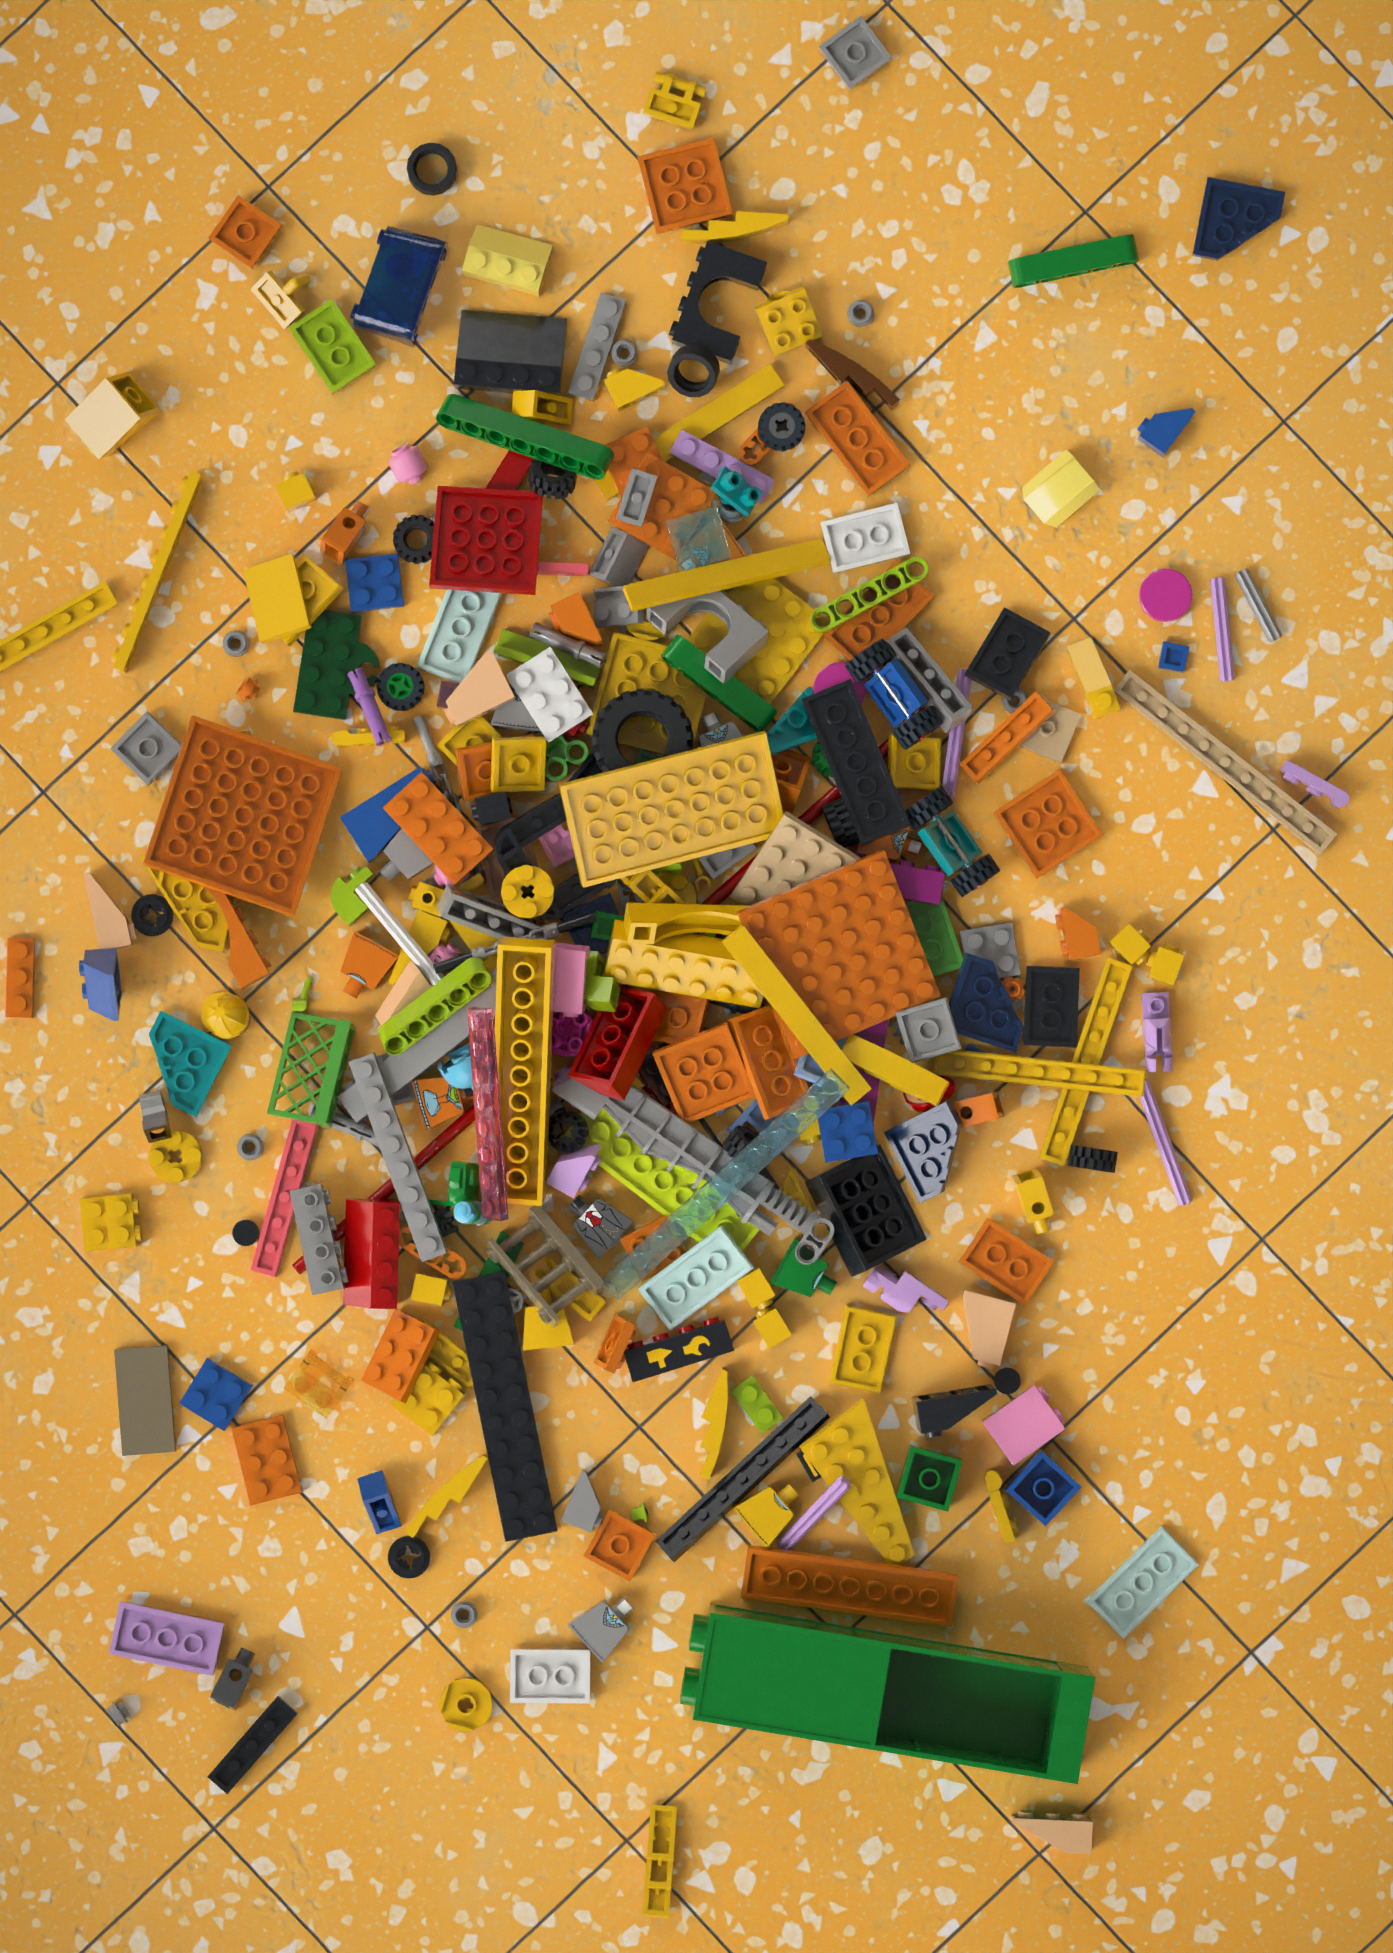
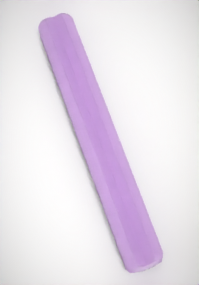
[1210,577,1235,682]
[778,1476,851,1550]

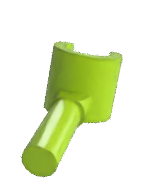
[292,977,313,1013]

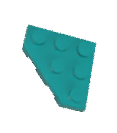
[149,1011,232,1117]

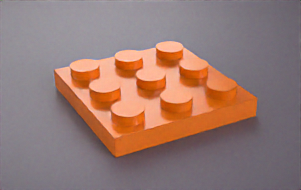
[637,138,733,235]
[608,452,716,561]
[993,769,1103,879]
[652,1022,756,1123]

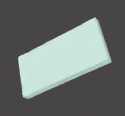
[416,590,502,684]
[638,1225,754,1331]
[1086,1526,1199,1639]

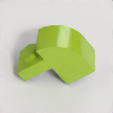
[331,866,374,926]
[584,951,621,1012]

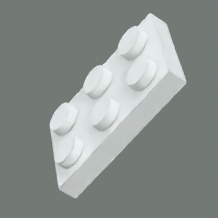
[820,503,910,574]
[506,647,593,743]
[510,1649,591,1704]

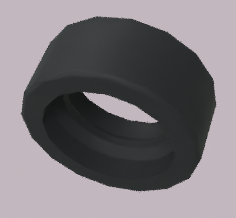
[406,143,457,196]
[667,344,720,397]

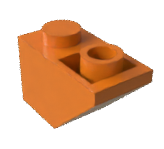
[1055,907,1101,961]

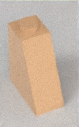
[444,649,515,727]
[375,961,437,1039]
[962,1290,1016,1369]

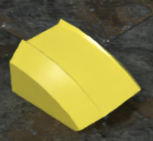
[1022,450,1100,528]

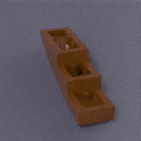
[805,339,900,410]

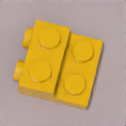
[80,1194,142,1252]
[390,1361,465,1436]

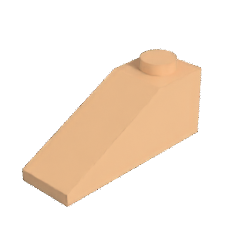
[83,872,137,949]

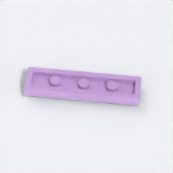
[669,430,774,503]

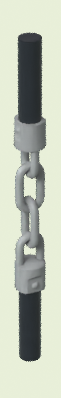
[433,912,597,974]

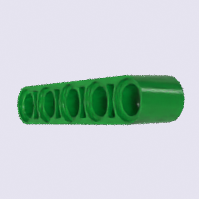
[1008,234,1139,288]
[661,634,777,732]

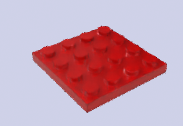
[429,486,543,595]

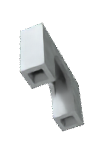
[646,567,769,684]

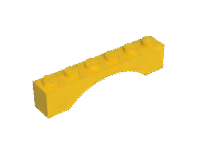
[623,903,749,944]

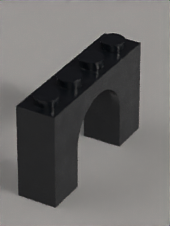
[669,241,767,365]

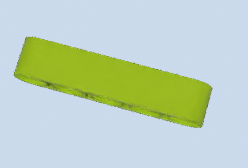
[811,557,928,634]
[378,957,491,1055]

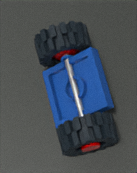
[845,638,944,750]

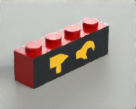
[624,1316,734,1382]

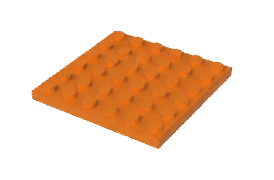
[142,715,342,917]
[737,849,941,1059]

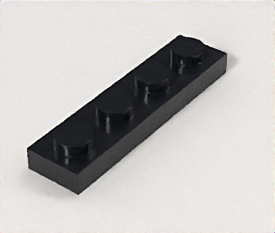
[207,1695,298,1794]

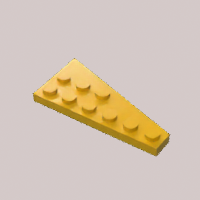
[799,1398,915,1566]

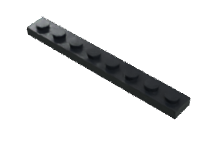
[655,1396,830,1562]

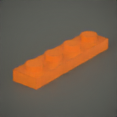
[959,691,1056,784]

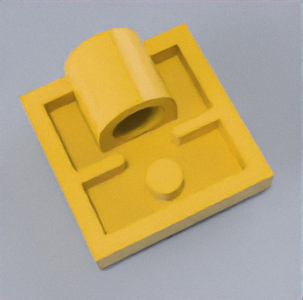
[754,286,823,356]

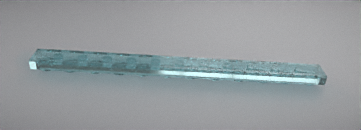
[602,1068,850,1300]

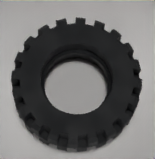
[592,688,694,772]

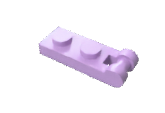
[1279,760,1349,808]

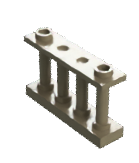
[486,1205,605,1328]

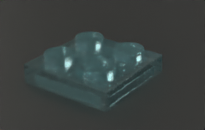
[665,506,731,572]

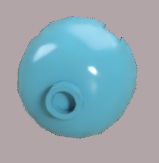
[437,1040,492,1090]

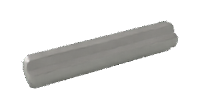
[1235,568,1282,642]

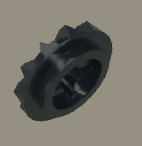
[131,894,173,936]
[548,1111,589,1153]
[388,1536,430,1579]

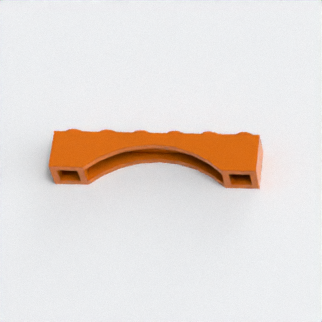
[203,886,272,989]

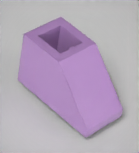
[546,1144,602,1198]

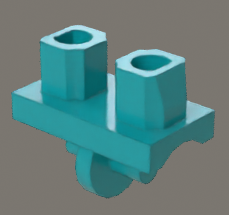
[710,466,762,516]

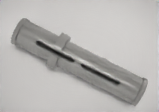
[530,622,608,668]
[310,1105,379,1147]

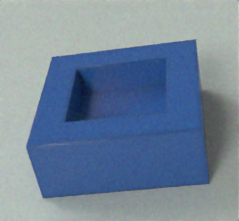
[1158,641,1189,673]

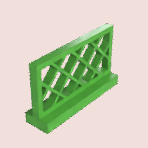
[267,1012,356,1129]

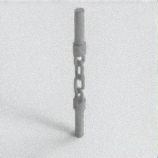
[413,715,485,874]

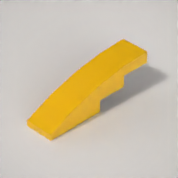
[681,211,789,244]
[619,870,693,934]
[842,1035,950,1106]
[700,1368,728,1480]
[404,1454,488,1538]
[642,1804,677,1918]

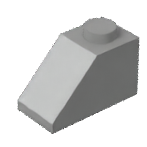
[561,1470,604,1533]

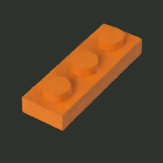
[5,938,35,1018]

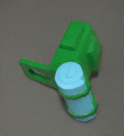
[429,1161,494,1226]

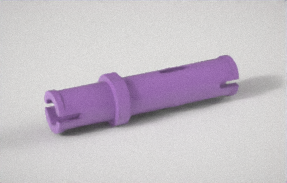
[347,668,392,746]

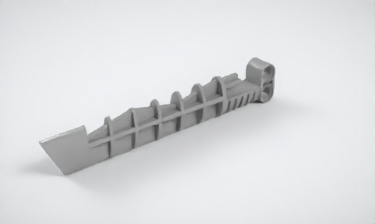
[553,1079,834,1265]

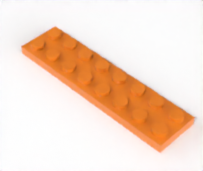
[741,1545,959,1627]

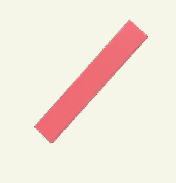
[251,1120,319,1277]

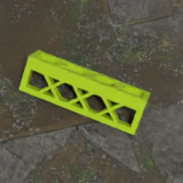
[493,629,601,689]

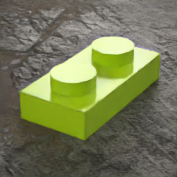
[731,1375,783,1434]

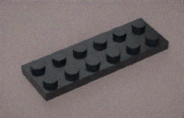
[801,679,911,846]

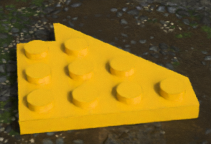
[139,854,236,953]

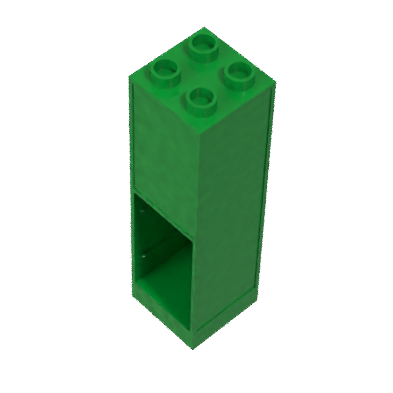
[680,1603,1095,1784]

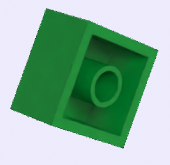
[896,1444,963,1512]

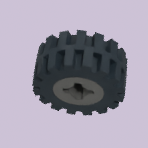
[758,402,805,452]

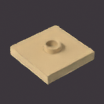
[1020,699,1081,764]

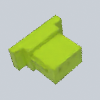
[630,1503,649,1522]

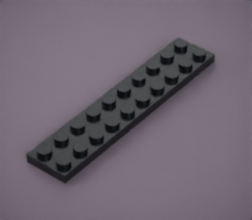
[452,1271,558,1542]

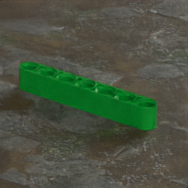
[435,394,614,480]

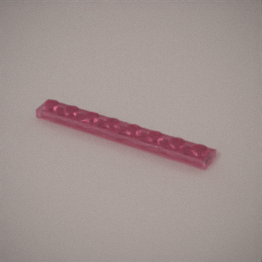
[467,1007,508,1221]

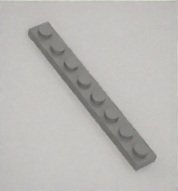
[349,1052,448,1262]

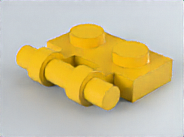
[643,72,707,130]

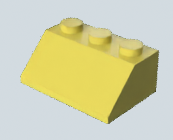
[462,224,553,296]

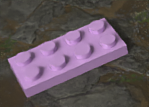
[109,1601,225,1676]

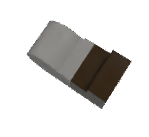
[139,1090,172,1143]

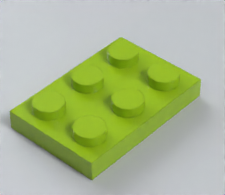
[288,299,377,394]

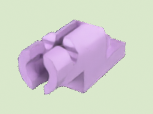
[1141,992,1173,1072]
[862,1265,949,1313]

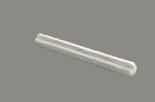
[355,882,445,985]

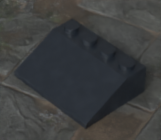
[454,310,567,396]
[805,1144,927,1277]
[912,1384,997,1438]

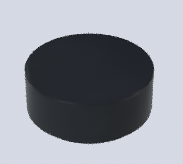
[232,1220,259,1246]
[994,1367,1021,1394]

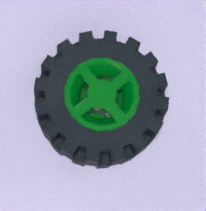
[377,663,424,711]

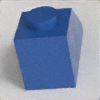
[1137,408,1196,457]
[357,1470,402,1534]

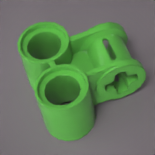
[542,735,589,782]

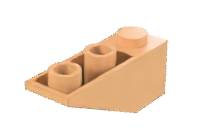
[1011,1811,1093,1854]

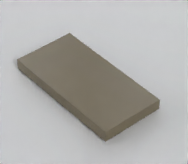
[114,1345,176,1456]

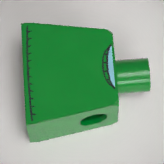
[770,1238,837,1297]

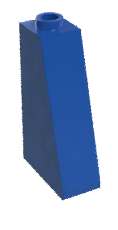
[340,766,437,863]

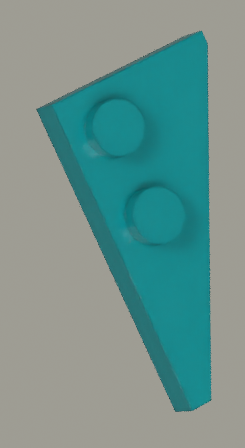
[766,687,817,756]

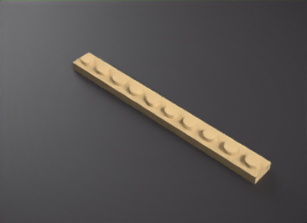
[1113,669,1337,855]

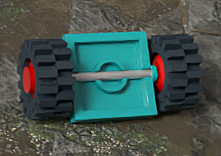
[905,786,1001,897]

